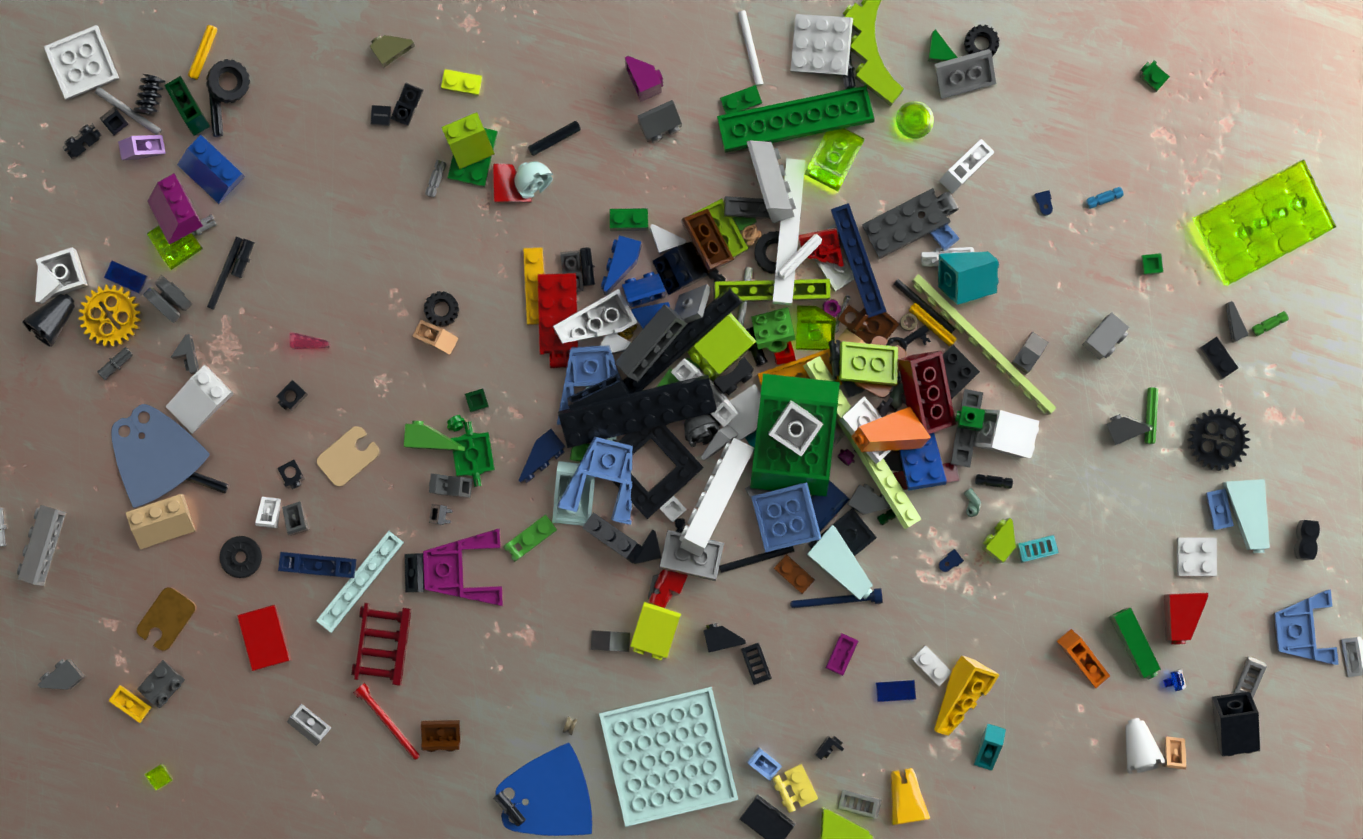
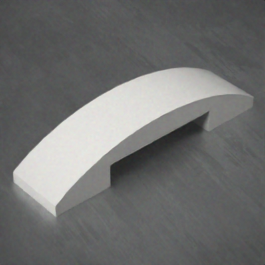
[671,358,738,427]

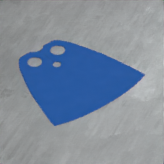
[496,743,592,836]

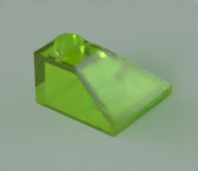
[796,305,836,350]

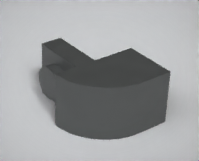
[429,474,473,498]

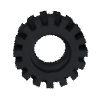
[964,25,1000,57]
[424,291,459,327]

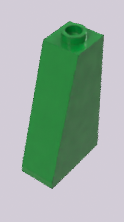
[1109,608,1161,680]

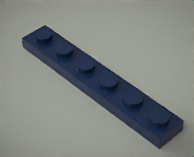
[831,203,887,318]

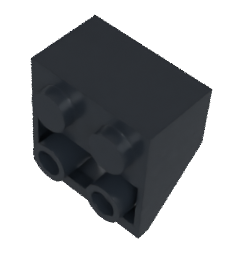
[652,242,708,295]

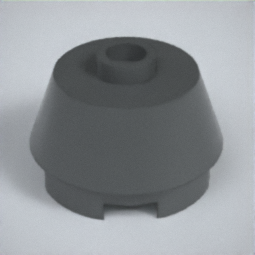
[684,413,720,447]

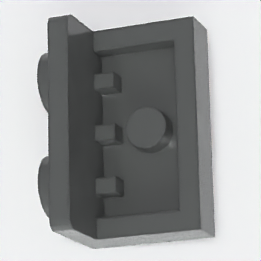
[138,660,185,708]

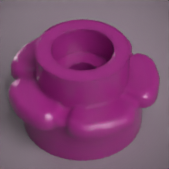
[822,299,841,318]
[837,449,855,466]

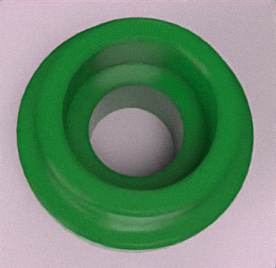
[447,415,466,432]

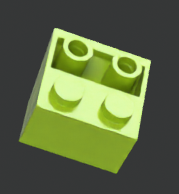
[982,518,1016,563]

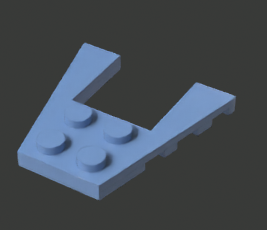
[557,345,619,425]
[557,436,633,525]

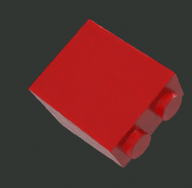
[1164,593,1208,645]

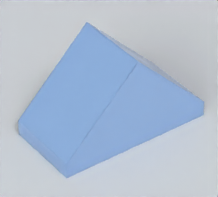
[747,747,782,781]

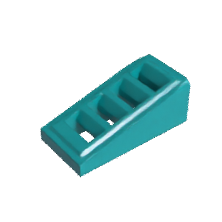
[1017,535,1059,563]

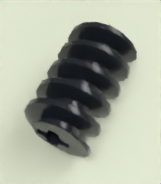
[134,74,165,116]

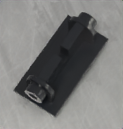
[63,123,102,159]

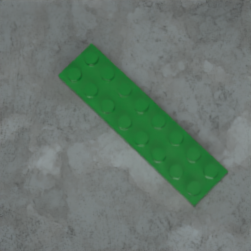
[717,85,875,153]

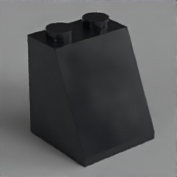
[1212,691,1260,756]

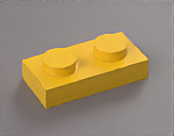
[109,685,152,723]

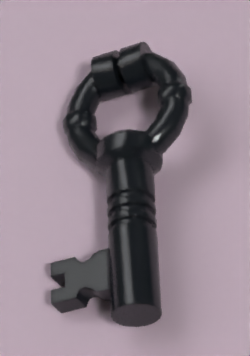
[886,325,931,351]

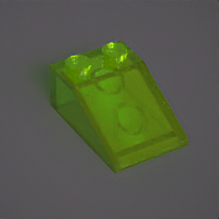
[804,128,865,191]

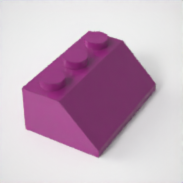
[625,56,663,102]
[147,173,203,245]

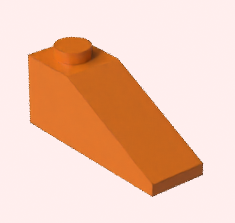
[1057,629,1110,688]

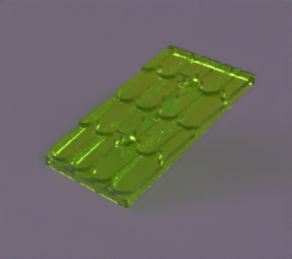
[1192,160,1336,285]

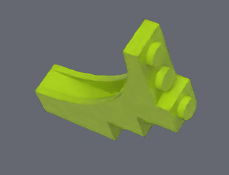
[843,0,904,106]

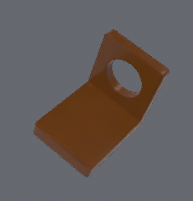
[838,305,868,334]

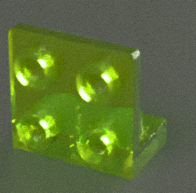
[147,225,203,270]

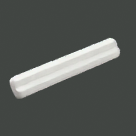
[778,234,822,279]

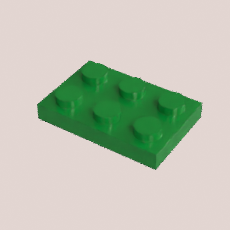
[447,128,498,187]

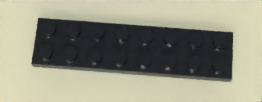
[558,375,717,448]

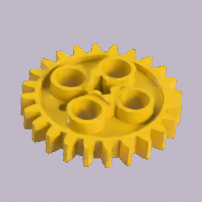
[78,284,142,347]

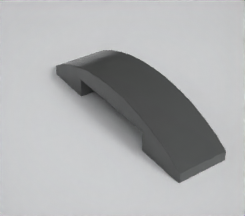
[951,389,984,468]

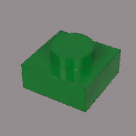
[1141,253,1163,275]

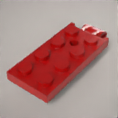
[538,273,578,368]

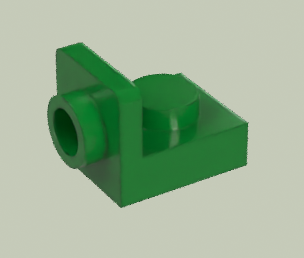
[1140,60,1170,92]

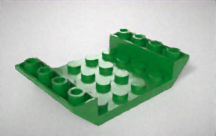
[750,373,840,497]

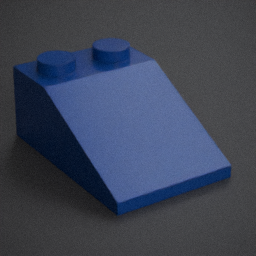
[622,272,666,308]

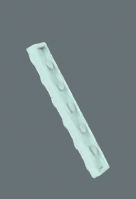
[316,531,404,633]

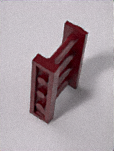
[351,603,412,686]

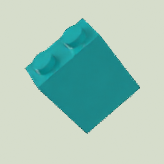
[938,251,999,305]

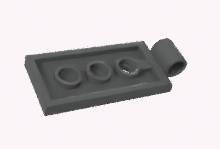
[862,188,959,259]

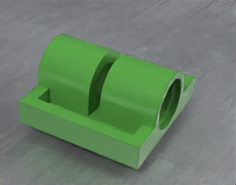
[751,307,796,352]

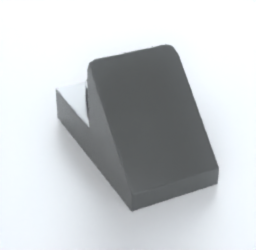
[171,334,199,374]

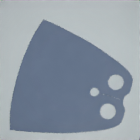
[111,404,210,508]

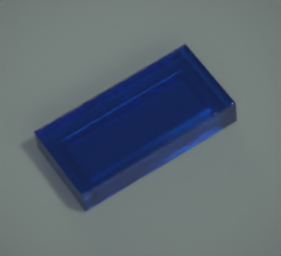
[876,680,916,702]

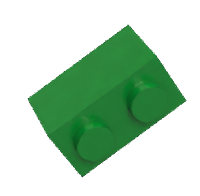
[610,208,648,231]

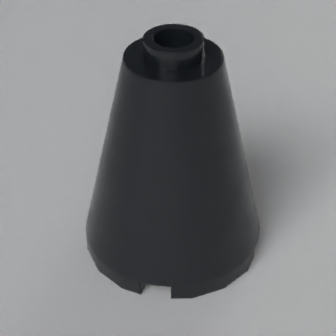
[22,294,75,347]

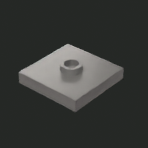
[675,284,711,323]

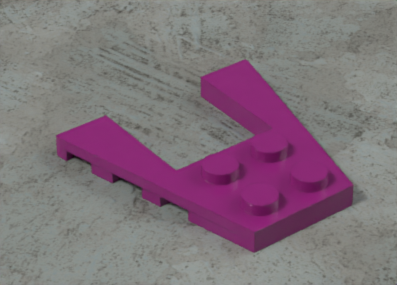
[423,529,503,606]

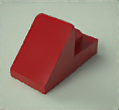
[773,341,796,365]

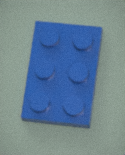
[898,433,947,491]

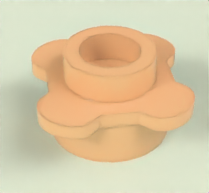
[742,224,762,246]

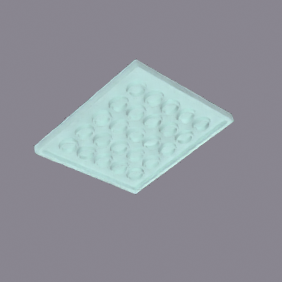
[599,687,738,827]

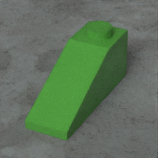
[404,421,465,451]

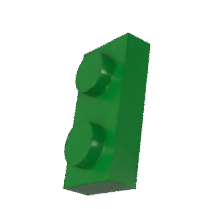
[720,85,762,114]

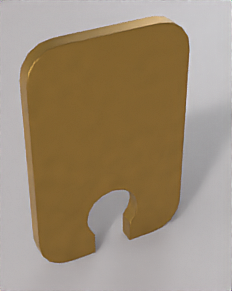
[137,587,196,651]

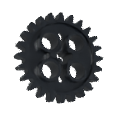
[1187,408,1250,471]

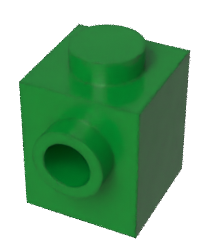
[955,406,985,431]

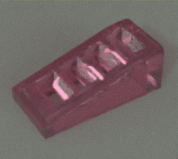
[290,332,330,349]

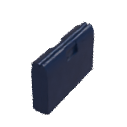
[811,480,850,532]

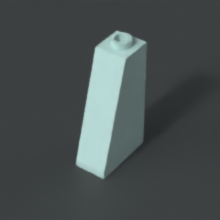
[1223,479,1270,553]
[806,525,873,600]

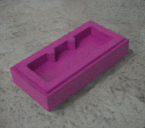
[825,633,859,676]

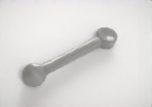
[832,295,850,333]

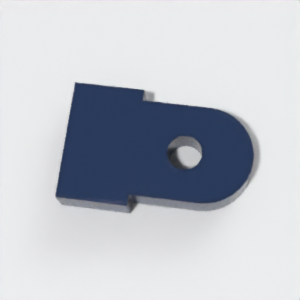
[1034,190,1053,216]
[939,549,964,572]

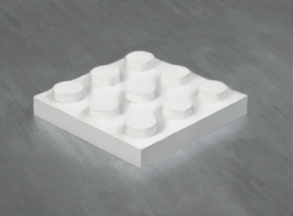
[790,14,853,75]
[44,25,119,100]

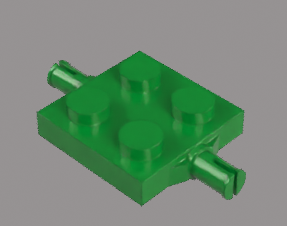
[451,421,495,487]

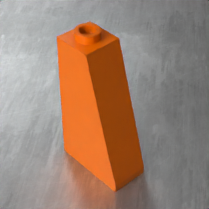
[851,407,931,452]

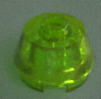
[896,101,934,139]

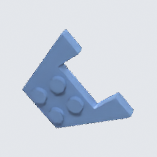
[1274,590,1339,665]

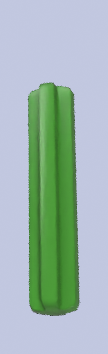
[1145,387,1159,444]

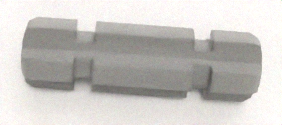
[425,160,446,197]

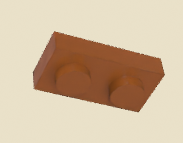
[773,554,815,594]

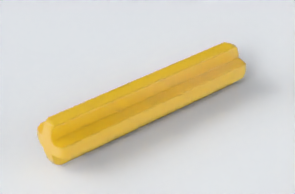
[188,25,217,80]
[909,303,956,346]

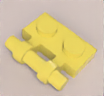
[772,764,818,813]

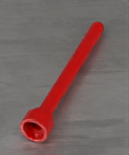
[353,683,419,760]

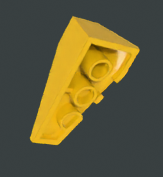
[934,655,999,736]

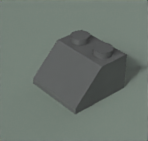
[638,100,682,143]

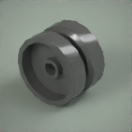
[143,275,192,323]

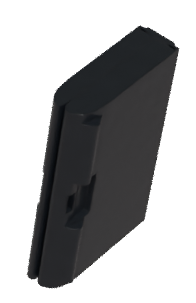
[739,795,796,839]

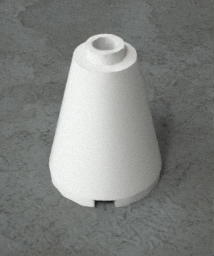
[1125,718,1166,774]

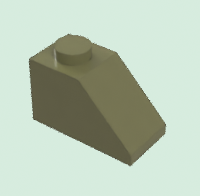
[370,35,415,67]

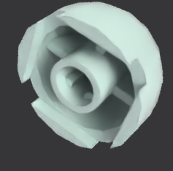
[514,161,553,199]

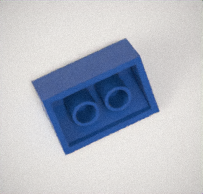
[177,135,245,204]

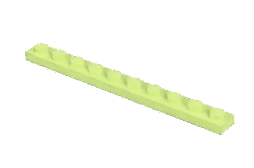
[912,274,1056,414]
[803,356,921,529]

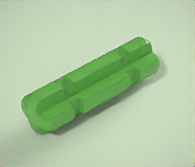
[1252,311,1289,336]

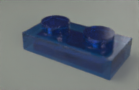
[104,261,148,294]

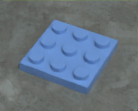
[751,482,821,552]

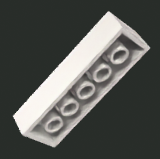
[679,438,754,557]

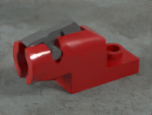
[648,569,688,608]

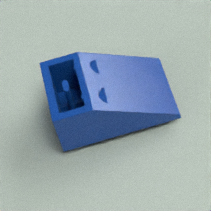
[601,235,642,295]

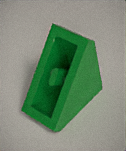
[928,29,958,63]

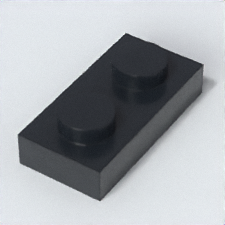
[1200,337,1238,379]
[405,553,424,593]

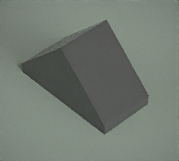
[282,502,310,536]
[591,630,630,652]

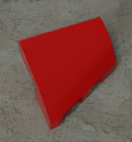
[493,164,532,203]
[799,228,844,267]

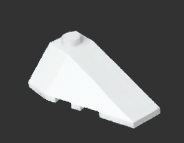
[553,289,638,343]

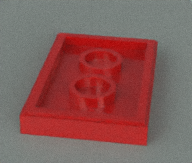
[237,605,290,671]

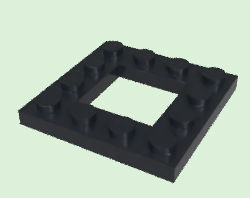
[612,424,704,519]

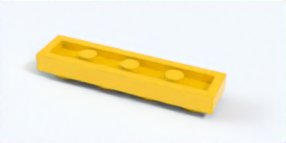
[523,247,544,325]

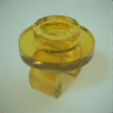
[617,324,637,339]

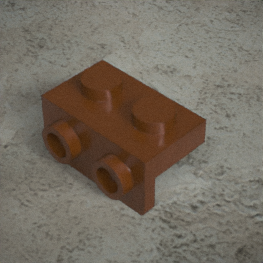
[421,720,461,752]

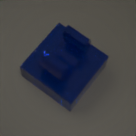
[1163,669,1186,691]

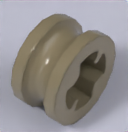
[900,313,918,331]
[563,716,577,735]

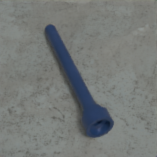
[790,588,883,608]

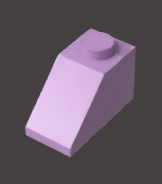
[118,135,166,160]

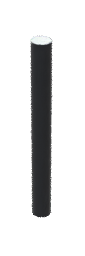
[207,236,243,310]
[893,279,956,334]
[719,546,795,573]

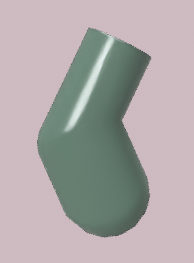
[890,382,904,409]
[964,488,981,517]

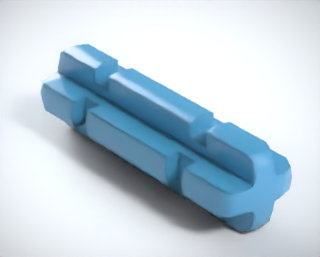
[1086,187,1124,208]

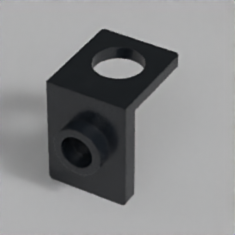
[876,397,899,417]
[278,460,305,490]

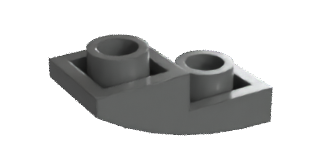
[560,251,584,292]

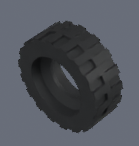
[206,59,250,104]
[754,231,779,274]

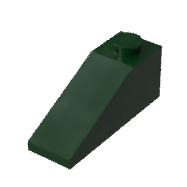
[164,76,210,136]

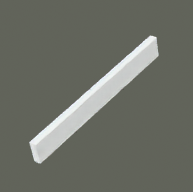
[772,158,805,305]

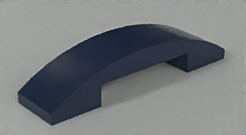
[278,552,357,578]

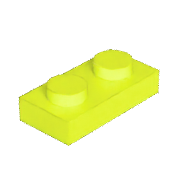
[441,69,482,96]

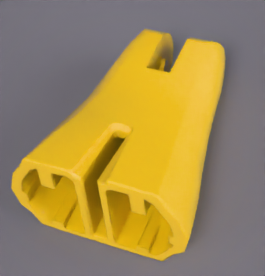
[891,768,930,825]

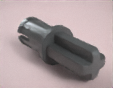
[97,347,133,380]

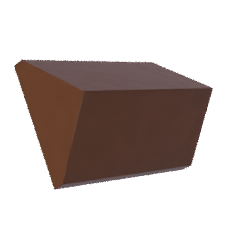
[681,209,734,273]

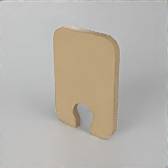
[317,426,379,486]

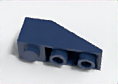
[519,429,566,483]

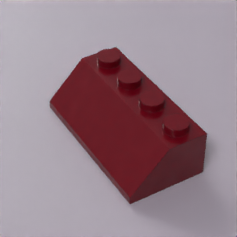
[898,351,956,434]

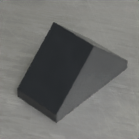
[634,529,661,564]

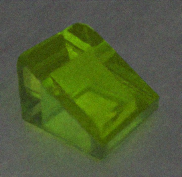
[145,764,173,790]

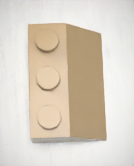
[125,494,196,550]

